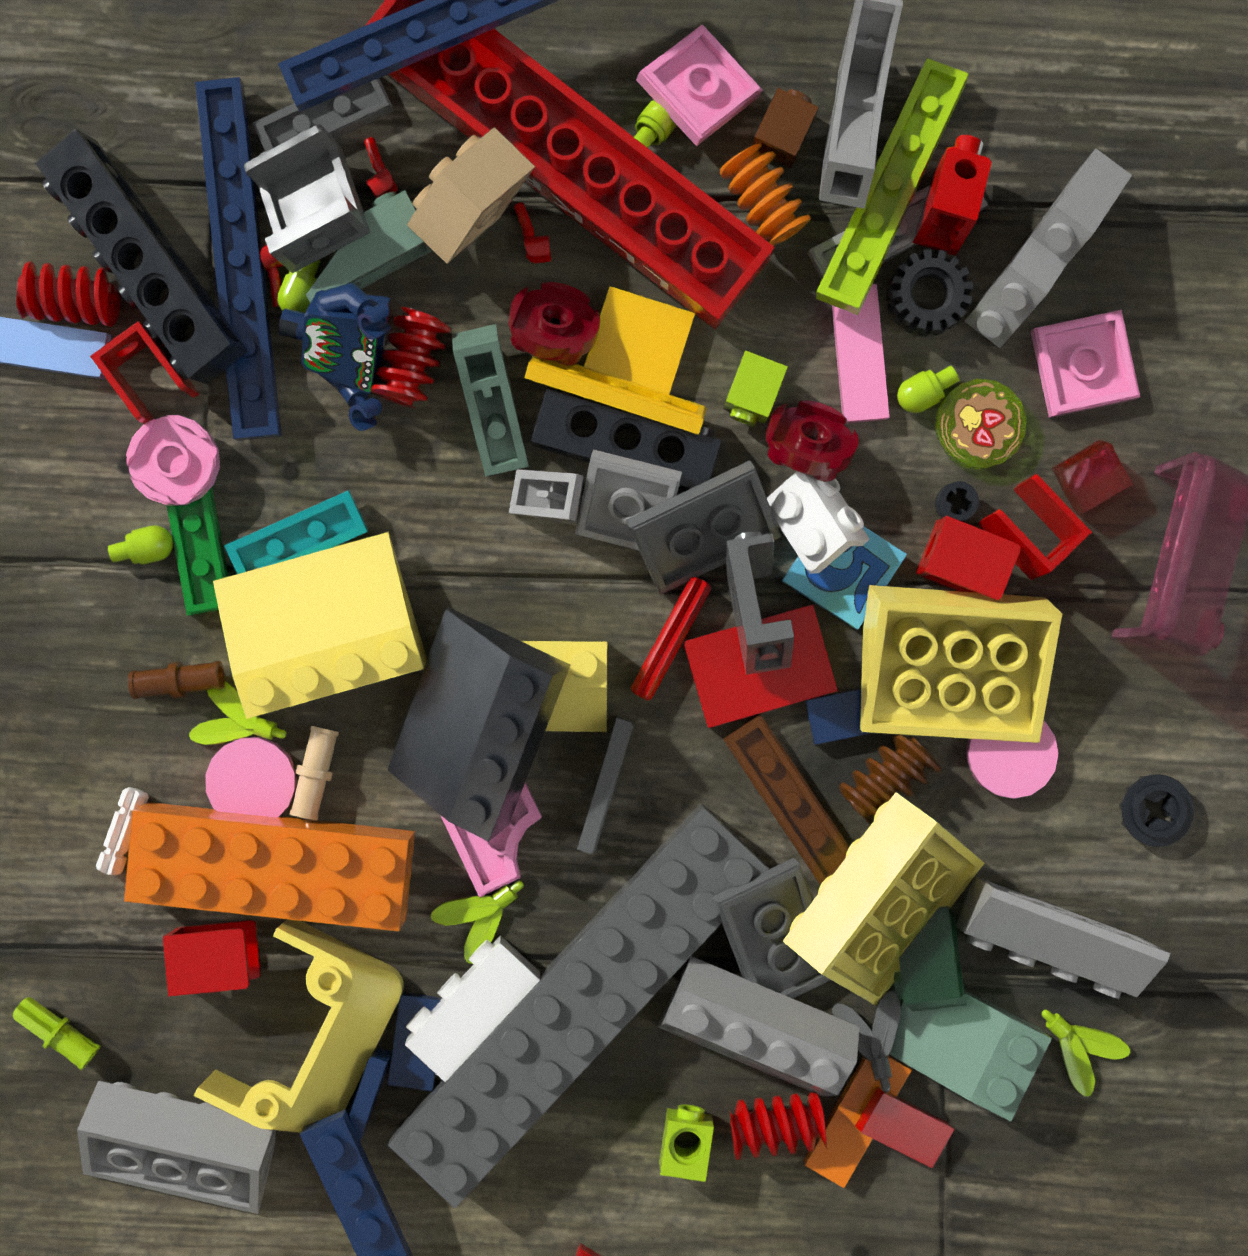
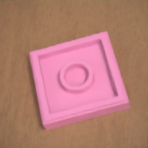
[636,24,762,146]
[1030,310,1140,418]

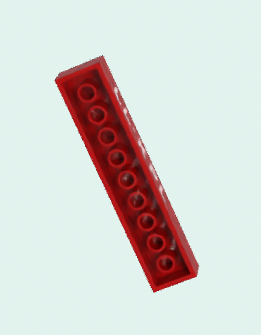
[365,0,775,330]

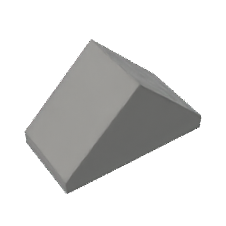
[509,469,585,526]

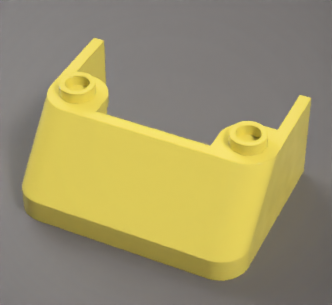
[194,919,404,1133]

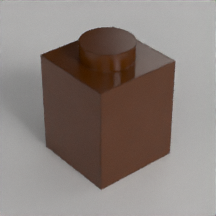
[752,88,819,169]

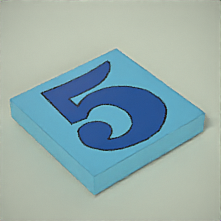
[781,526,907,630]

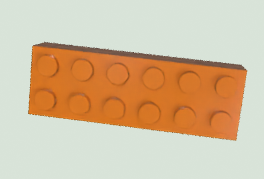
[124,802,415,931]

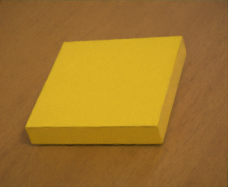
[584,286,695,395]

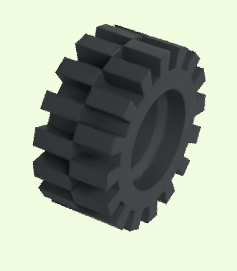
[886,249,973,337]

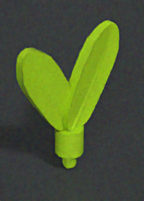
[189,681,286,745]
[430,881,524,964]
[1042,1010,1130,1096]

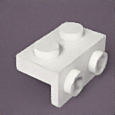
[767,471,869,574]

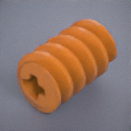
[720,144,811,246]

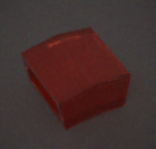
[1052,439,1133,515]

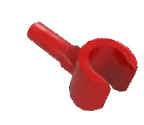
[364,137,398,198]
[514,202,551,263]
[260,245,284,307]

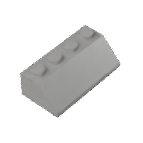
[956,876,1171,999]
[657,956,860,1097]
[77,1081,276,1214]

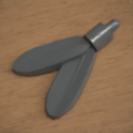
[832,991,901,1092]

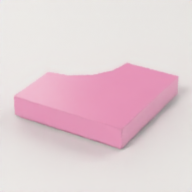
[441,782,542,897]

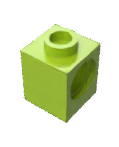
[723,350,788,426]
[659,1104,714,1182]

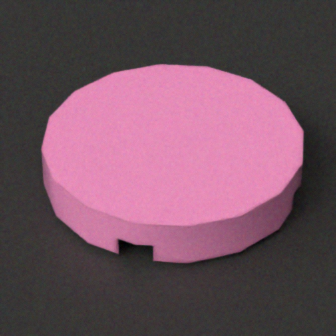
[126,415,220,506]
[965,720,1059,799]
[205,737,297,818]

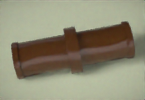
[128,661,225,699]

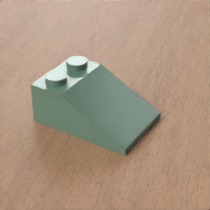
[889,967,1052,1121]

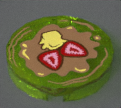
[935,379,1027,469]

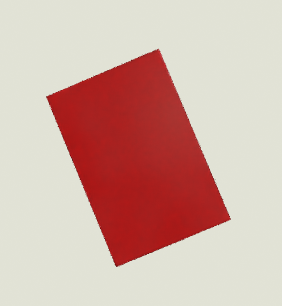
[683,605,838,728]

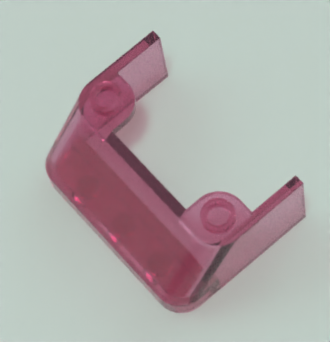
[1112,452,1248,656]

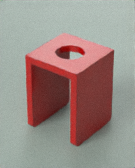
[90,321,199,424]
[978,474,1092,580]
[915,516,1021,600]
[163,920,261,997]

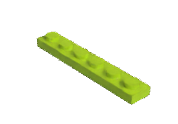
[816,58,969,315]

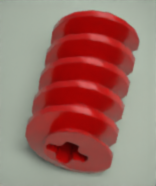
[16,261,121,327]
[371,307,452,409]
[730,1091,827,1160]

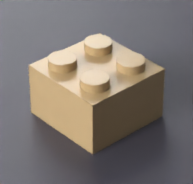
[407,127,535,264]

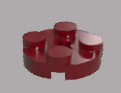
[508,282,601,366]
[766,400,859,482]

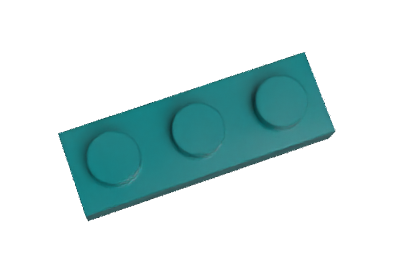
[224,490,369,574]

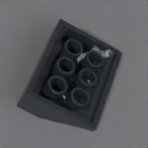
[388,608,571,842]

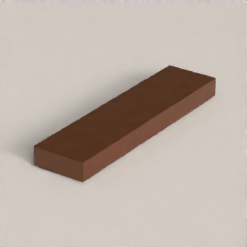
[723,714,849,885]

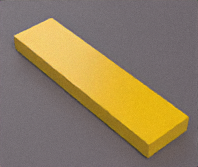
[524,356,707,435]

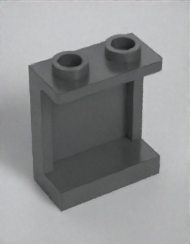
[244,124,371,273]
[726,532,794,675]

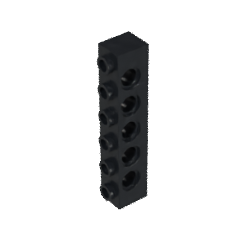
[35,129,248,385]

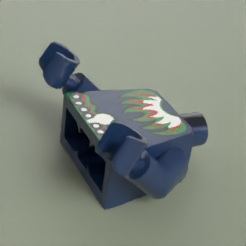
[278,283,391,431]

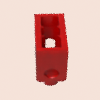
[913,135,992,256]

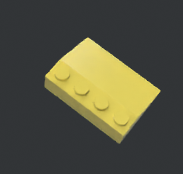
[213,532,427,719]
[860,585,1062,743]
[783,793,984,1006]

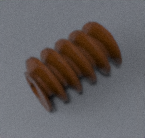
[838,734,941,825]

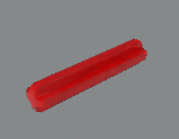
[631,577,711,701]

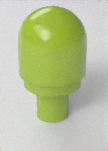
[634,100,677,148]
[278,260,321,313]
[897,365,960,413]
[108,525,173,565]

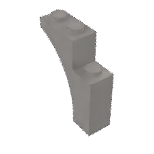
[819,0,903,208]
[964,149,1132,348]

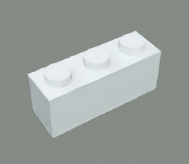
[405,935,540,1082]

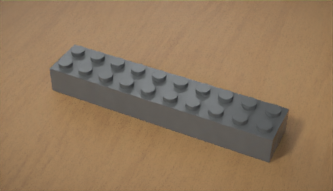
[388,803,770,1208]

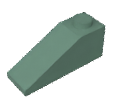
[306,190,433,303]
[452,324,529,477]

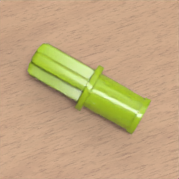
[13,997,101,1071]

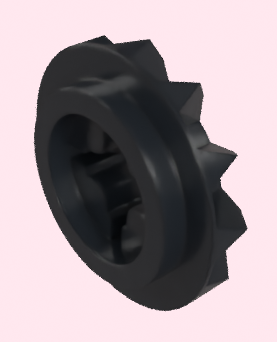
[1119,774,1194,847]

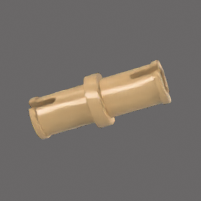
[290,726,339,820]

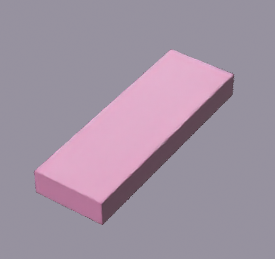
[832,284,890,424]

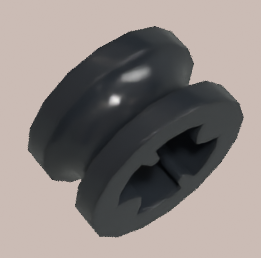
[935,481,979,522]

